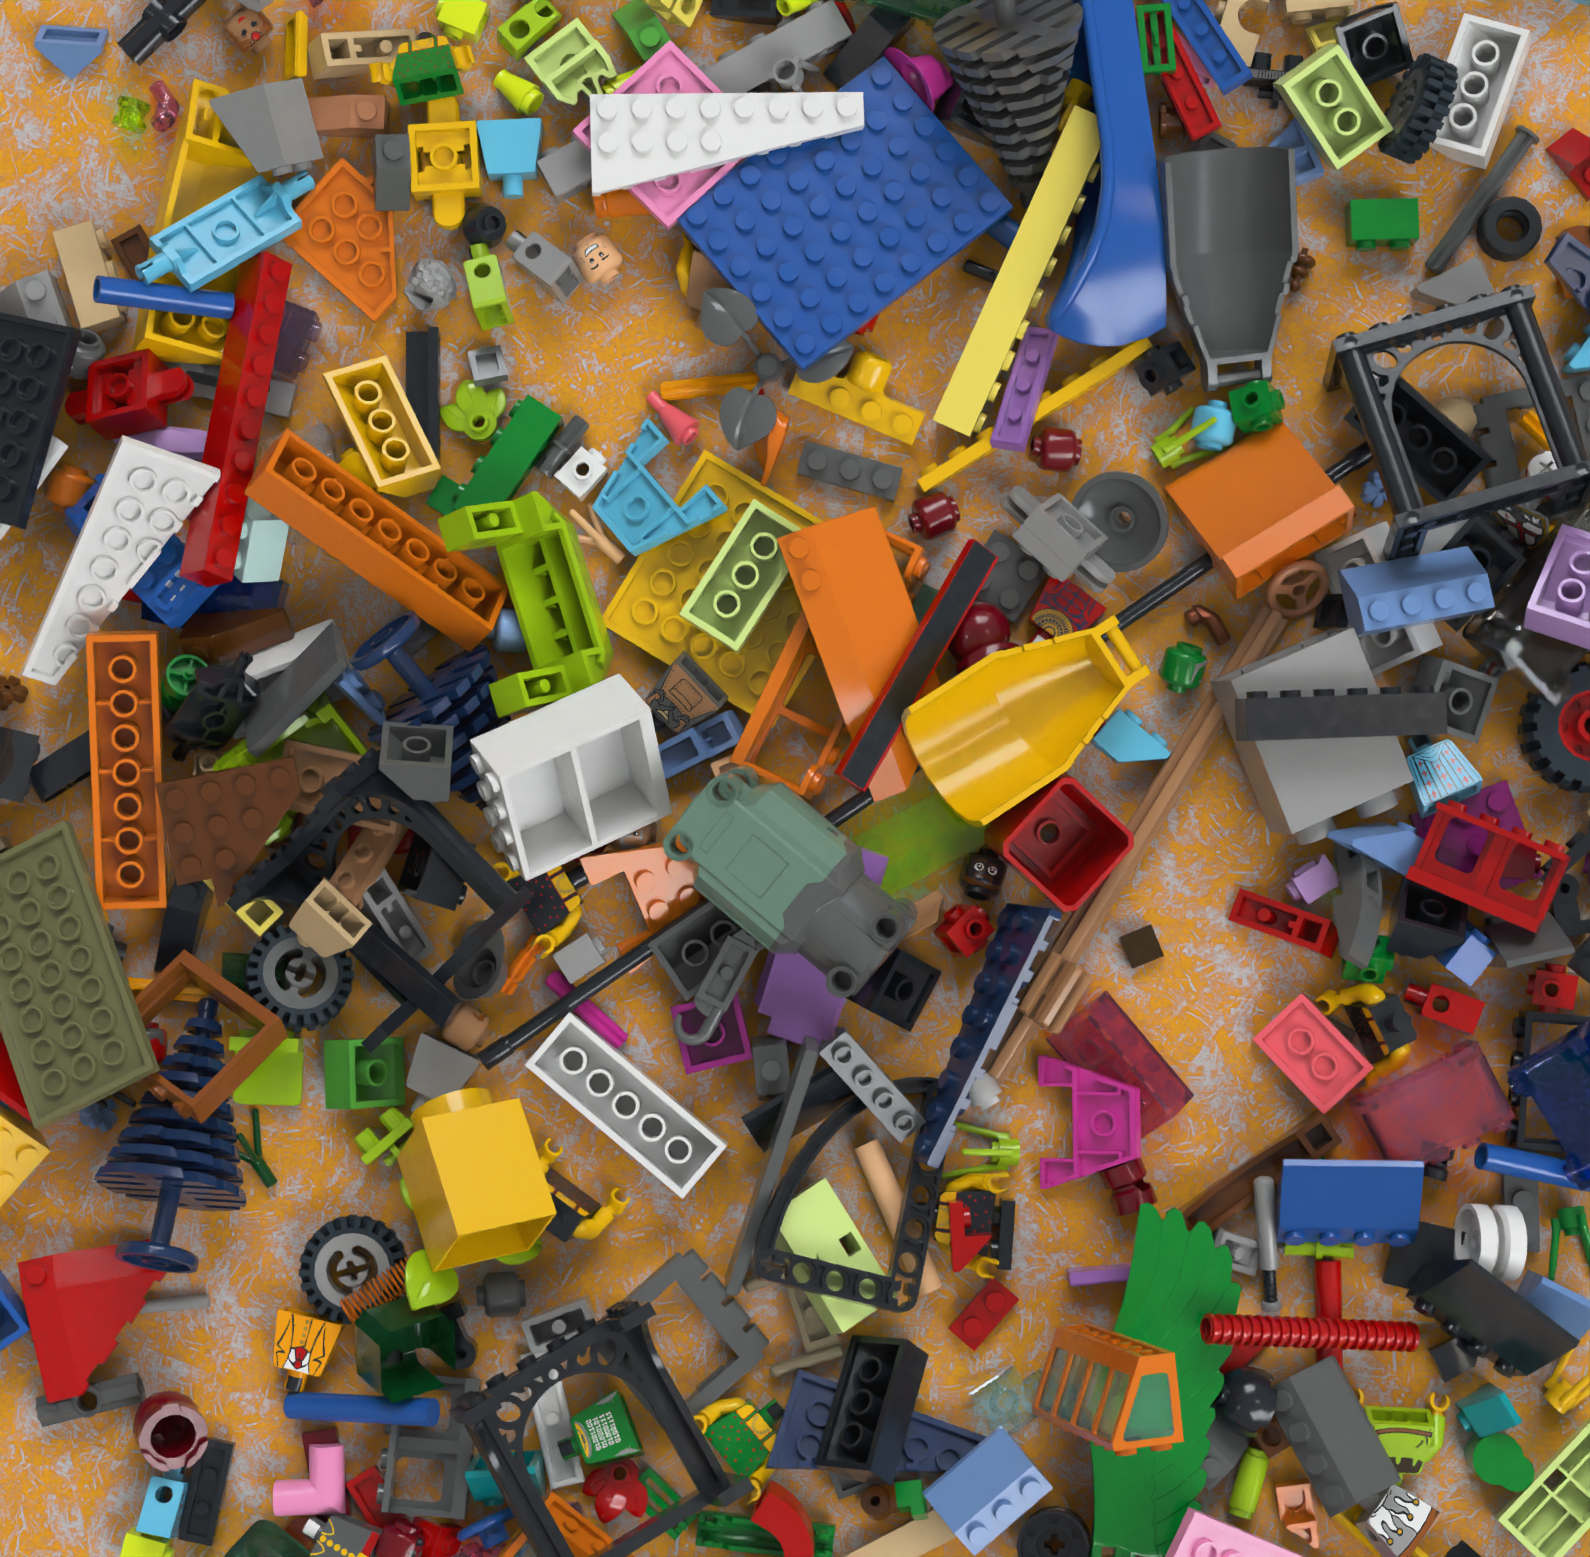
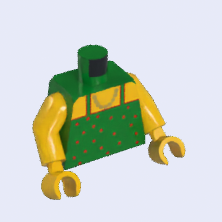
[368,32,475,106]
[693,1397,784,1505]

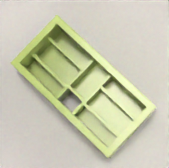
[775,1178,898,1335]
[1494,1418,1590,1557]

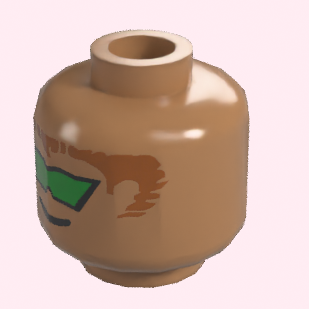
[441,1001,491,1052]

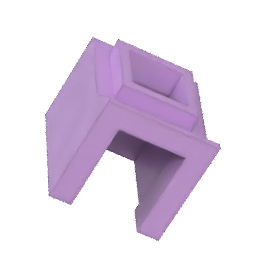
[1285,854,1340,905]

